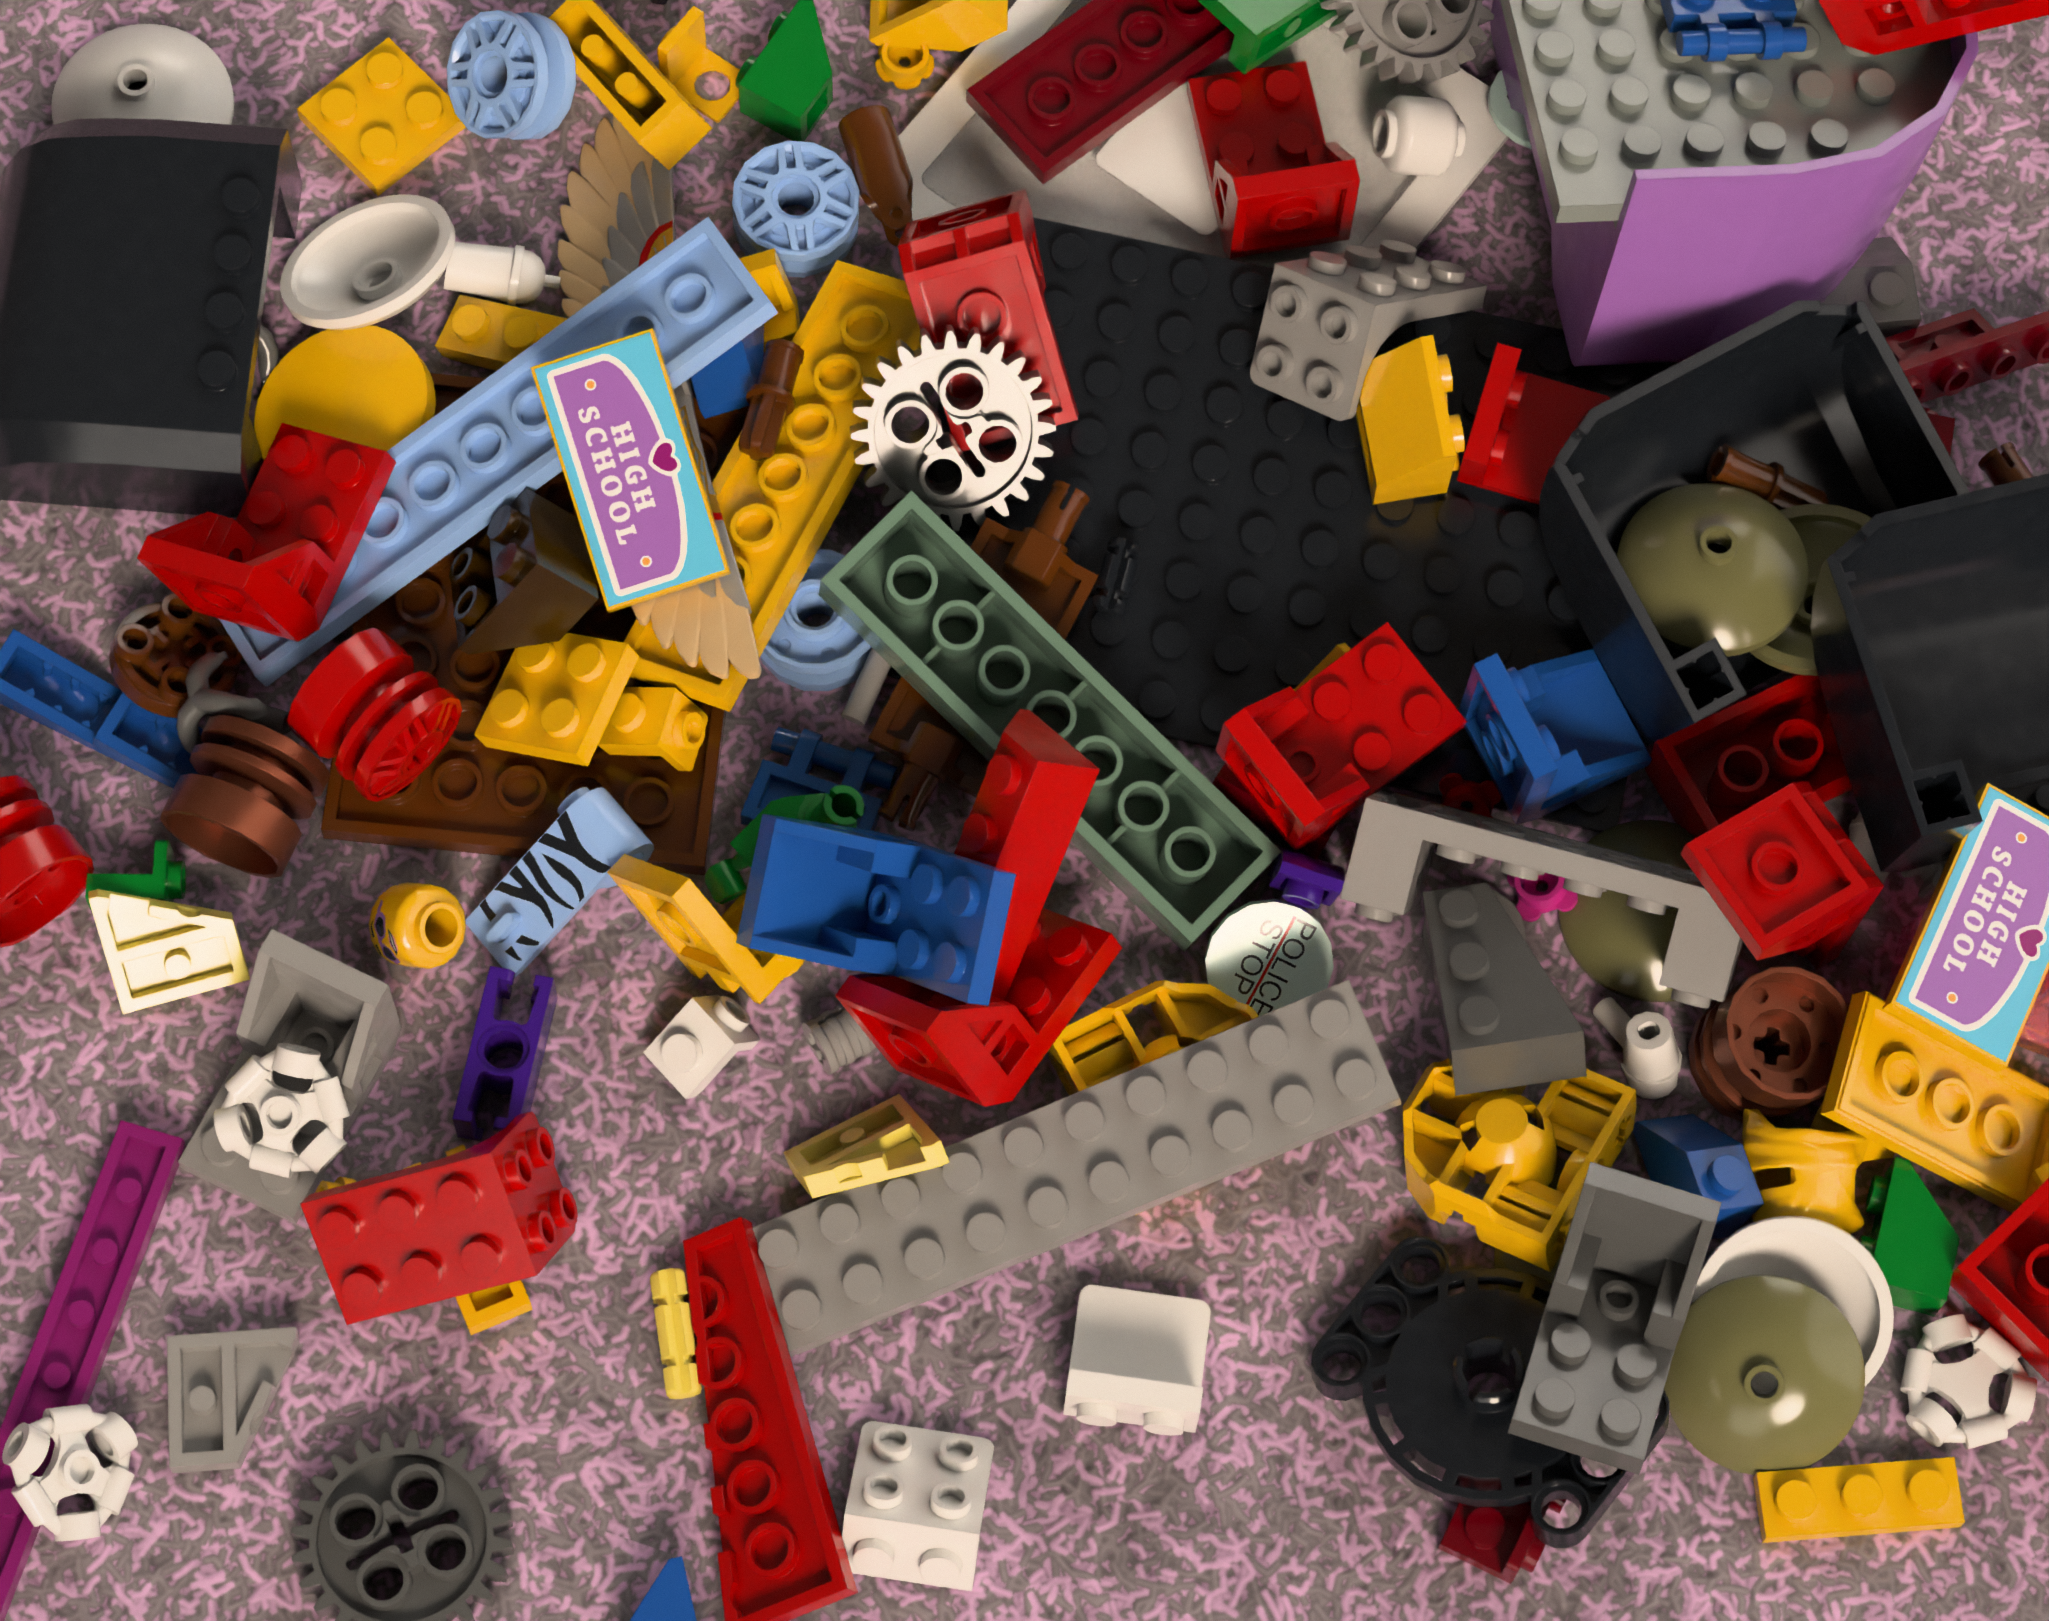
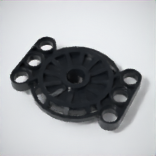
[1311,1236,1669,1548]

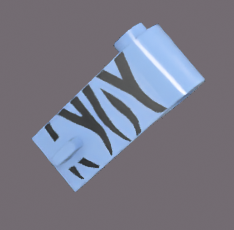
[465,787,654,977]

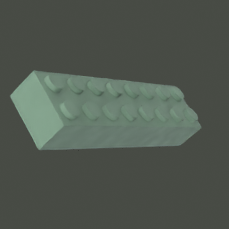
[818,490,1282,952]

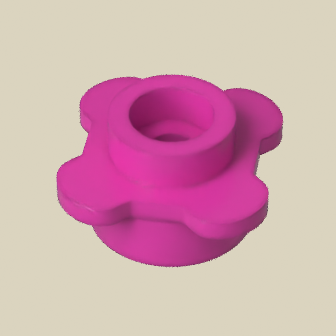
[1507,873,1578,922]

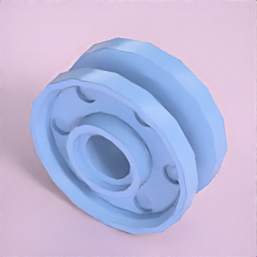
[447,10,576,140]
[732,141,860,278]
[760,549,872,691]

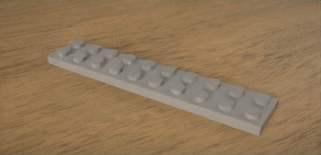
[753,979,1401,1357]

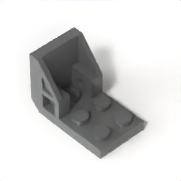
[1508,1162,1722,1475]

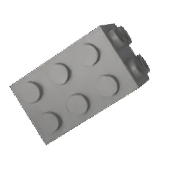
[1250,240,1487,421]

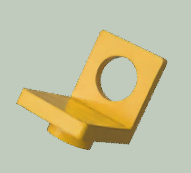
[657,6,740,123]

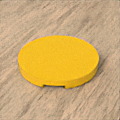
[254,325,436,460]

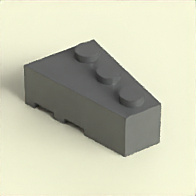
[1422,882,1587,1096]

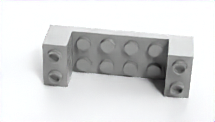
[1340,789,1744,1008]

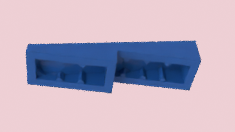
[0,629,203,789]

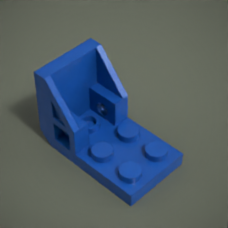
[1458,649,1652,824]
[736,814,1016,1006]

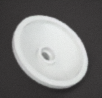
[51,24,234,125]
[280,194,456,330]
[1692,1216,1894,1394]

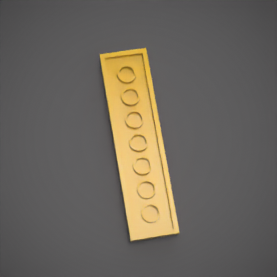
[623,260,921,712]

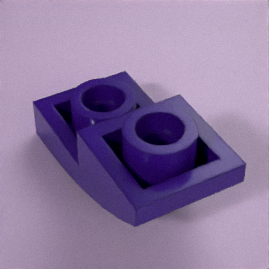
[1267,846,1345,909]

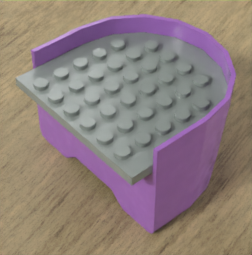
[1490,0,1979,367]

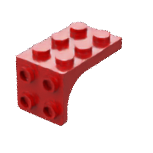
[300,1111,578,1325]

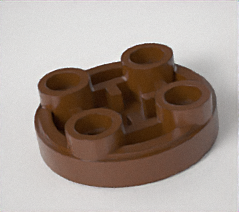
[109,593,242,718]

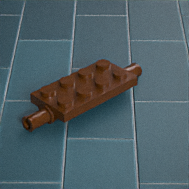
[868,480,1099,832]

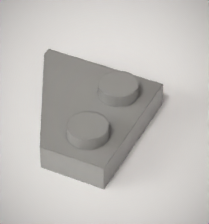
[167,1327,300,1473]

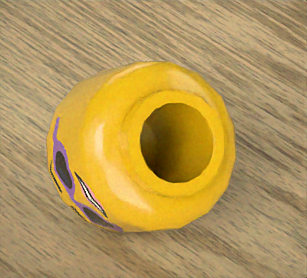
[368,882,466,969]

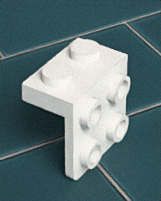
[1063,1285,1211,1436]
[842,1421,994,1591]

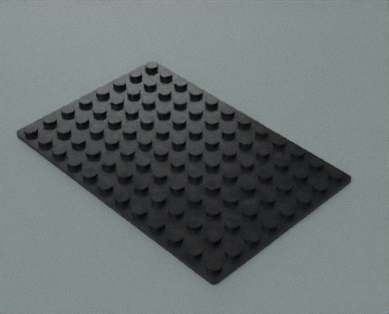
[887,217,1679,833]

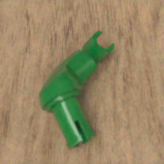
[705,785,864,905]

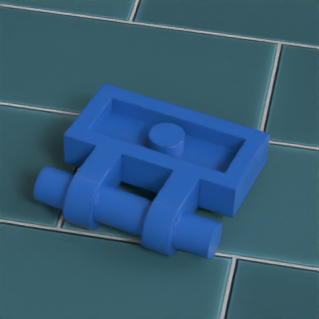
[1660,0,1807,62]
[740,726,898,831]

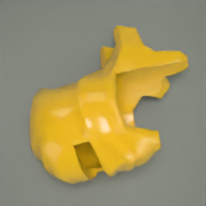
[1742,1100,1895,1234]

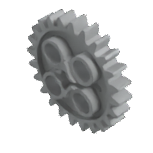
[1320,0,1494,86]

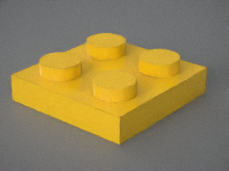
[297,37,465,196]
[474,633,639,767]

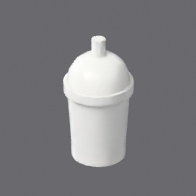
[444,241,561,307]

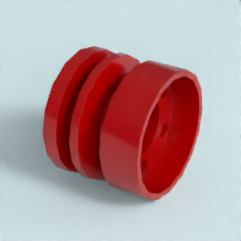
[287,628,462,802]
[0,775,94,948]

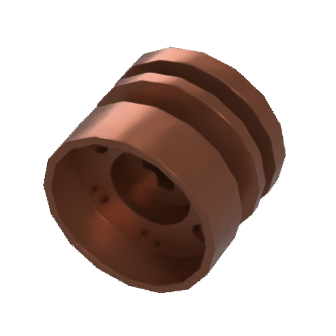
[160,715,331,878]
[1688,967,1848,1124]

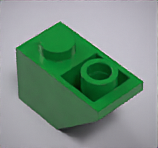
[736,0,833,141]
[1858,1157,1960,1317]

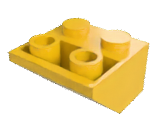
[1356,335,1465,505]

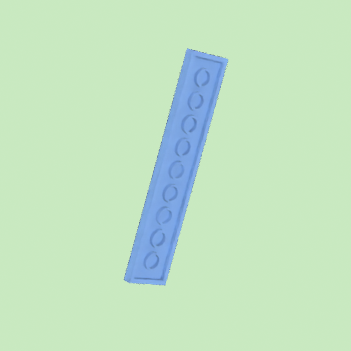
[219,217,778,687]

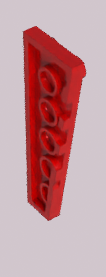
[683,1217,858,1621]

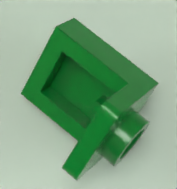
[85,840,186,914]

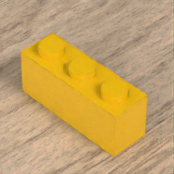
[549,0,713,170]

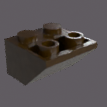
[449,488,599,655]

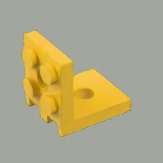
[607,854,805,1004]

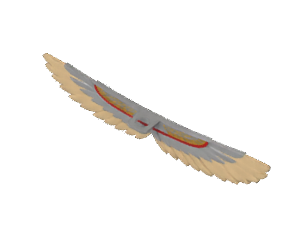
[558,115,762,679]

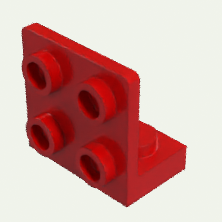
[1457,342,1610,505]

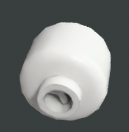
[1371,95,1466,177]

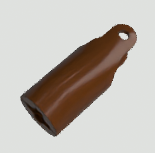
[838,105,913,247]

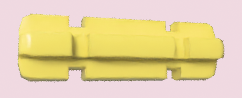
[650,1268,702,1399]

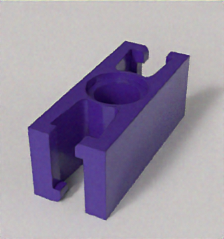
[452,966,558,1142]

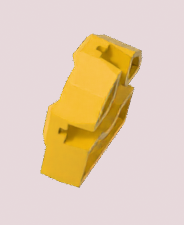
[1048,980,1259,1216]
[1403,1058,1637,1272]

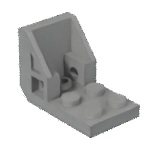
[178,929,402,1224]

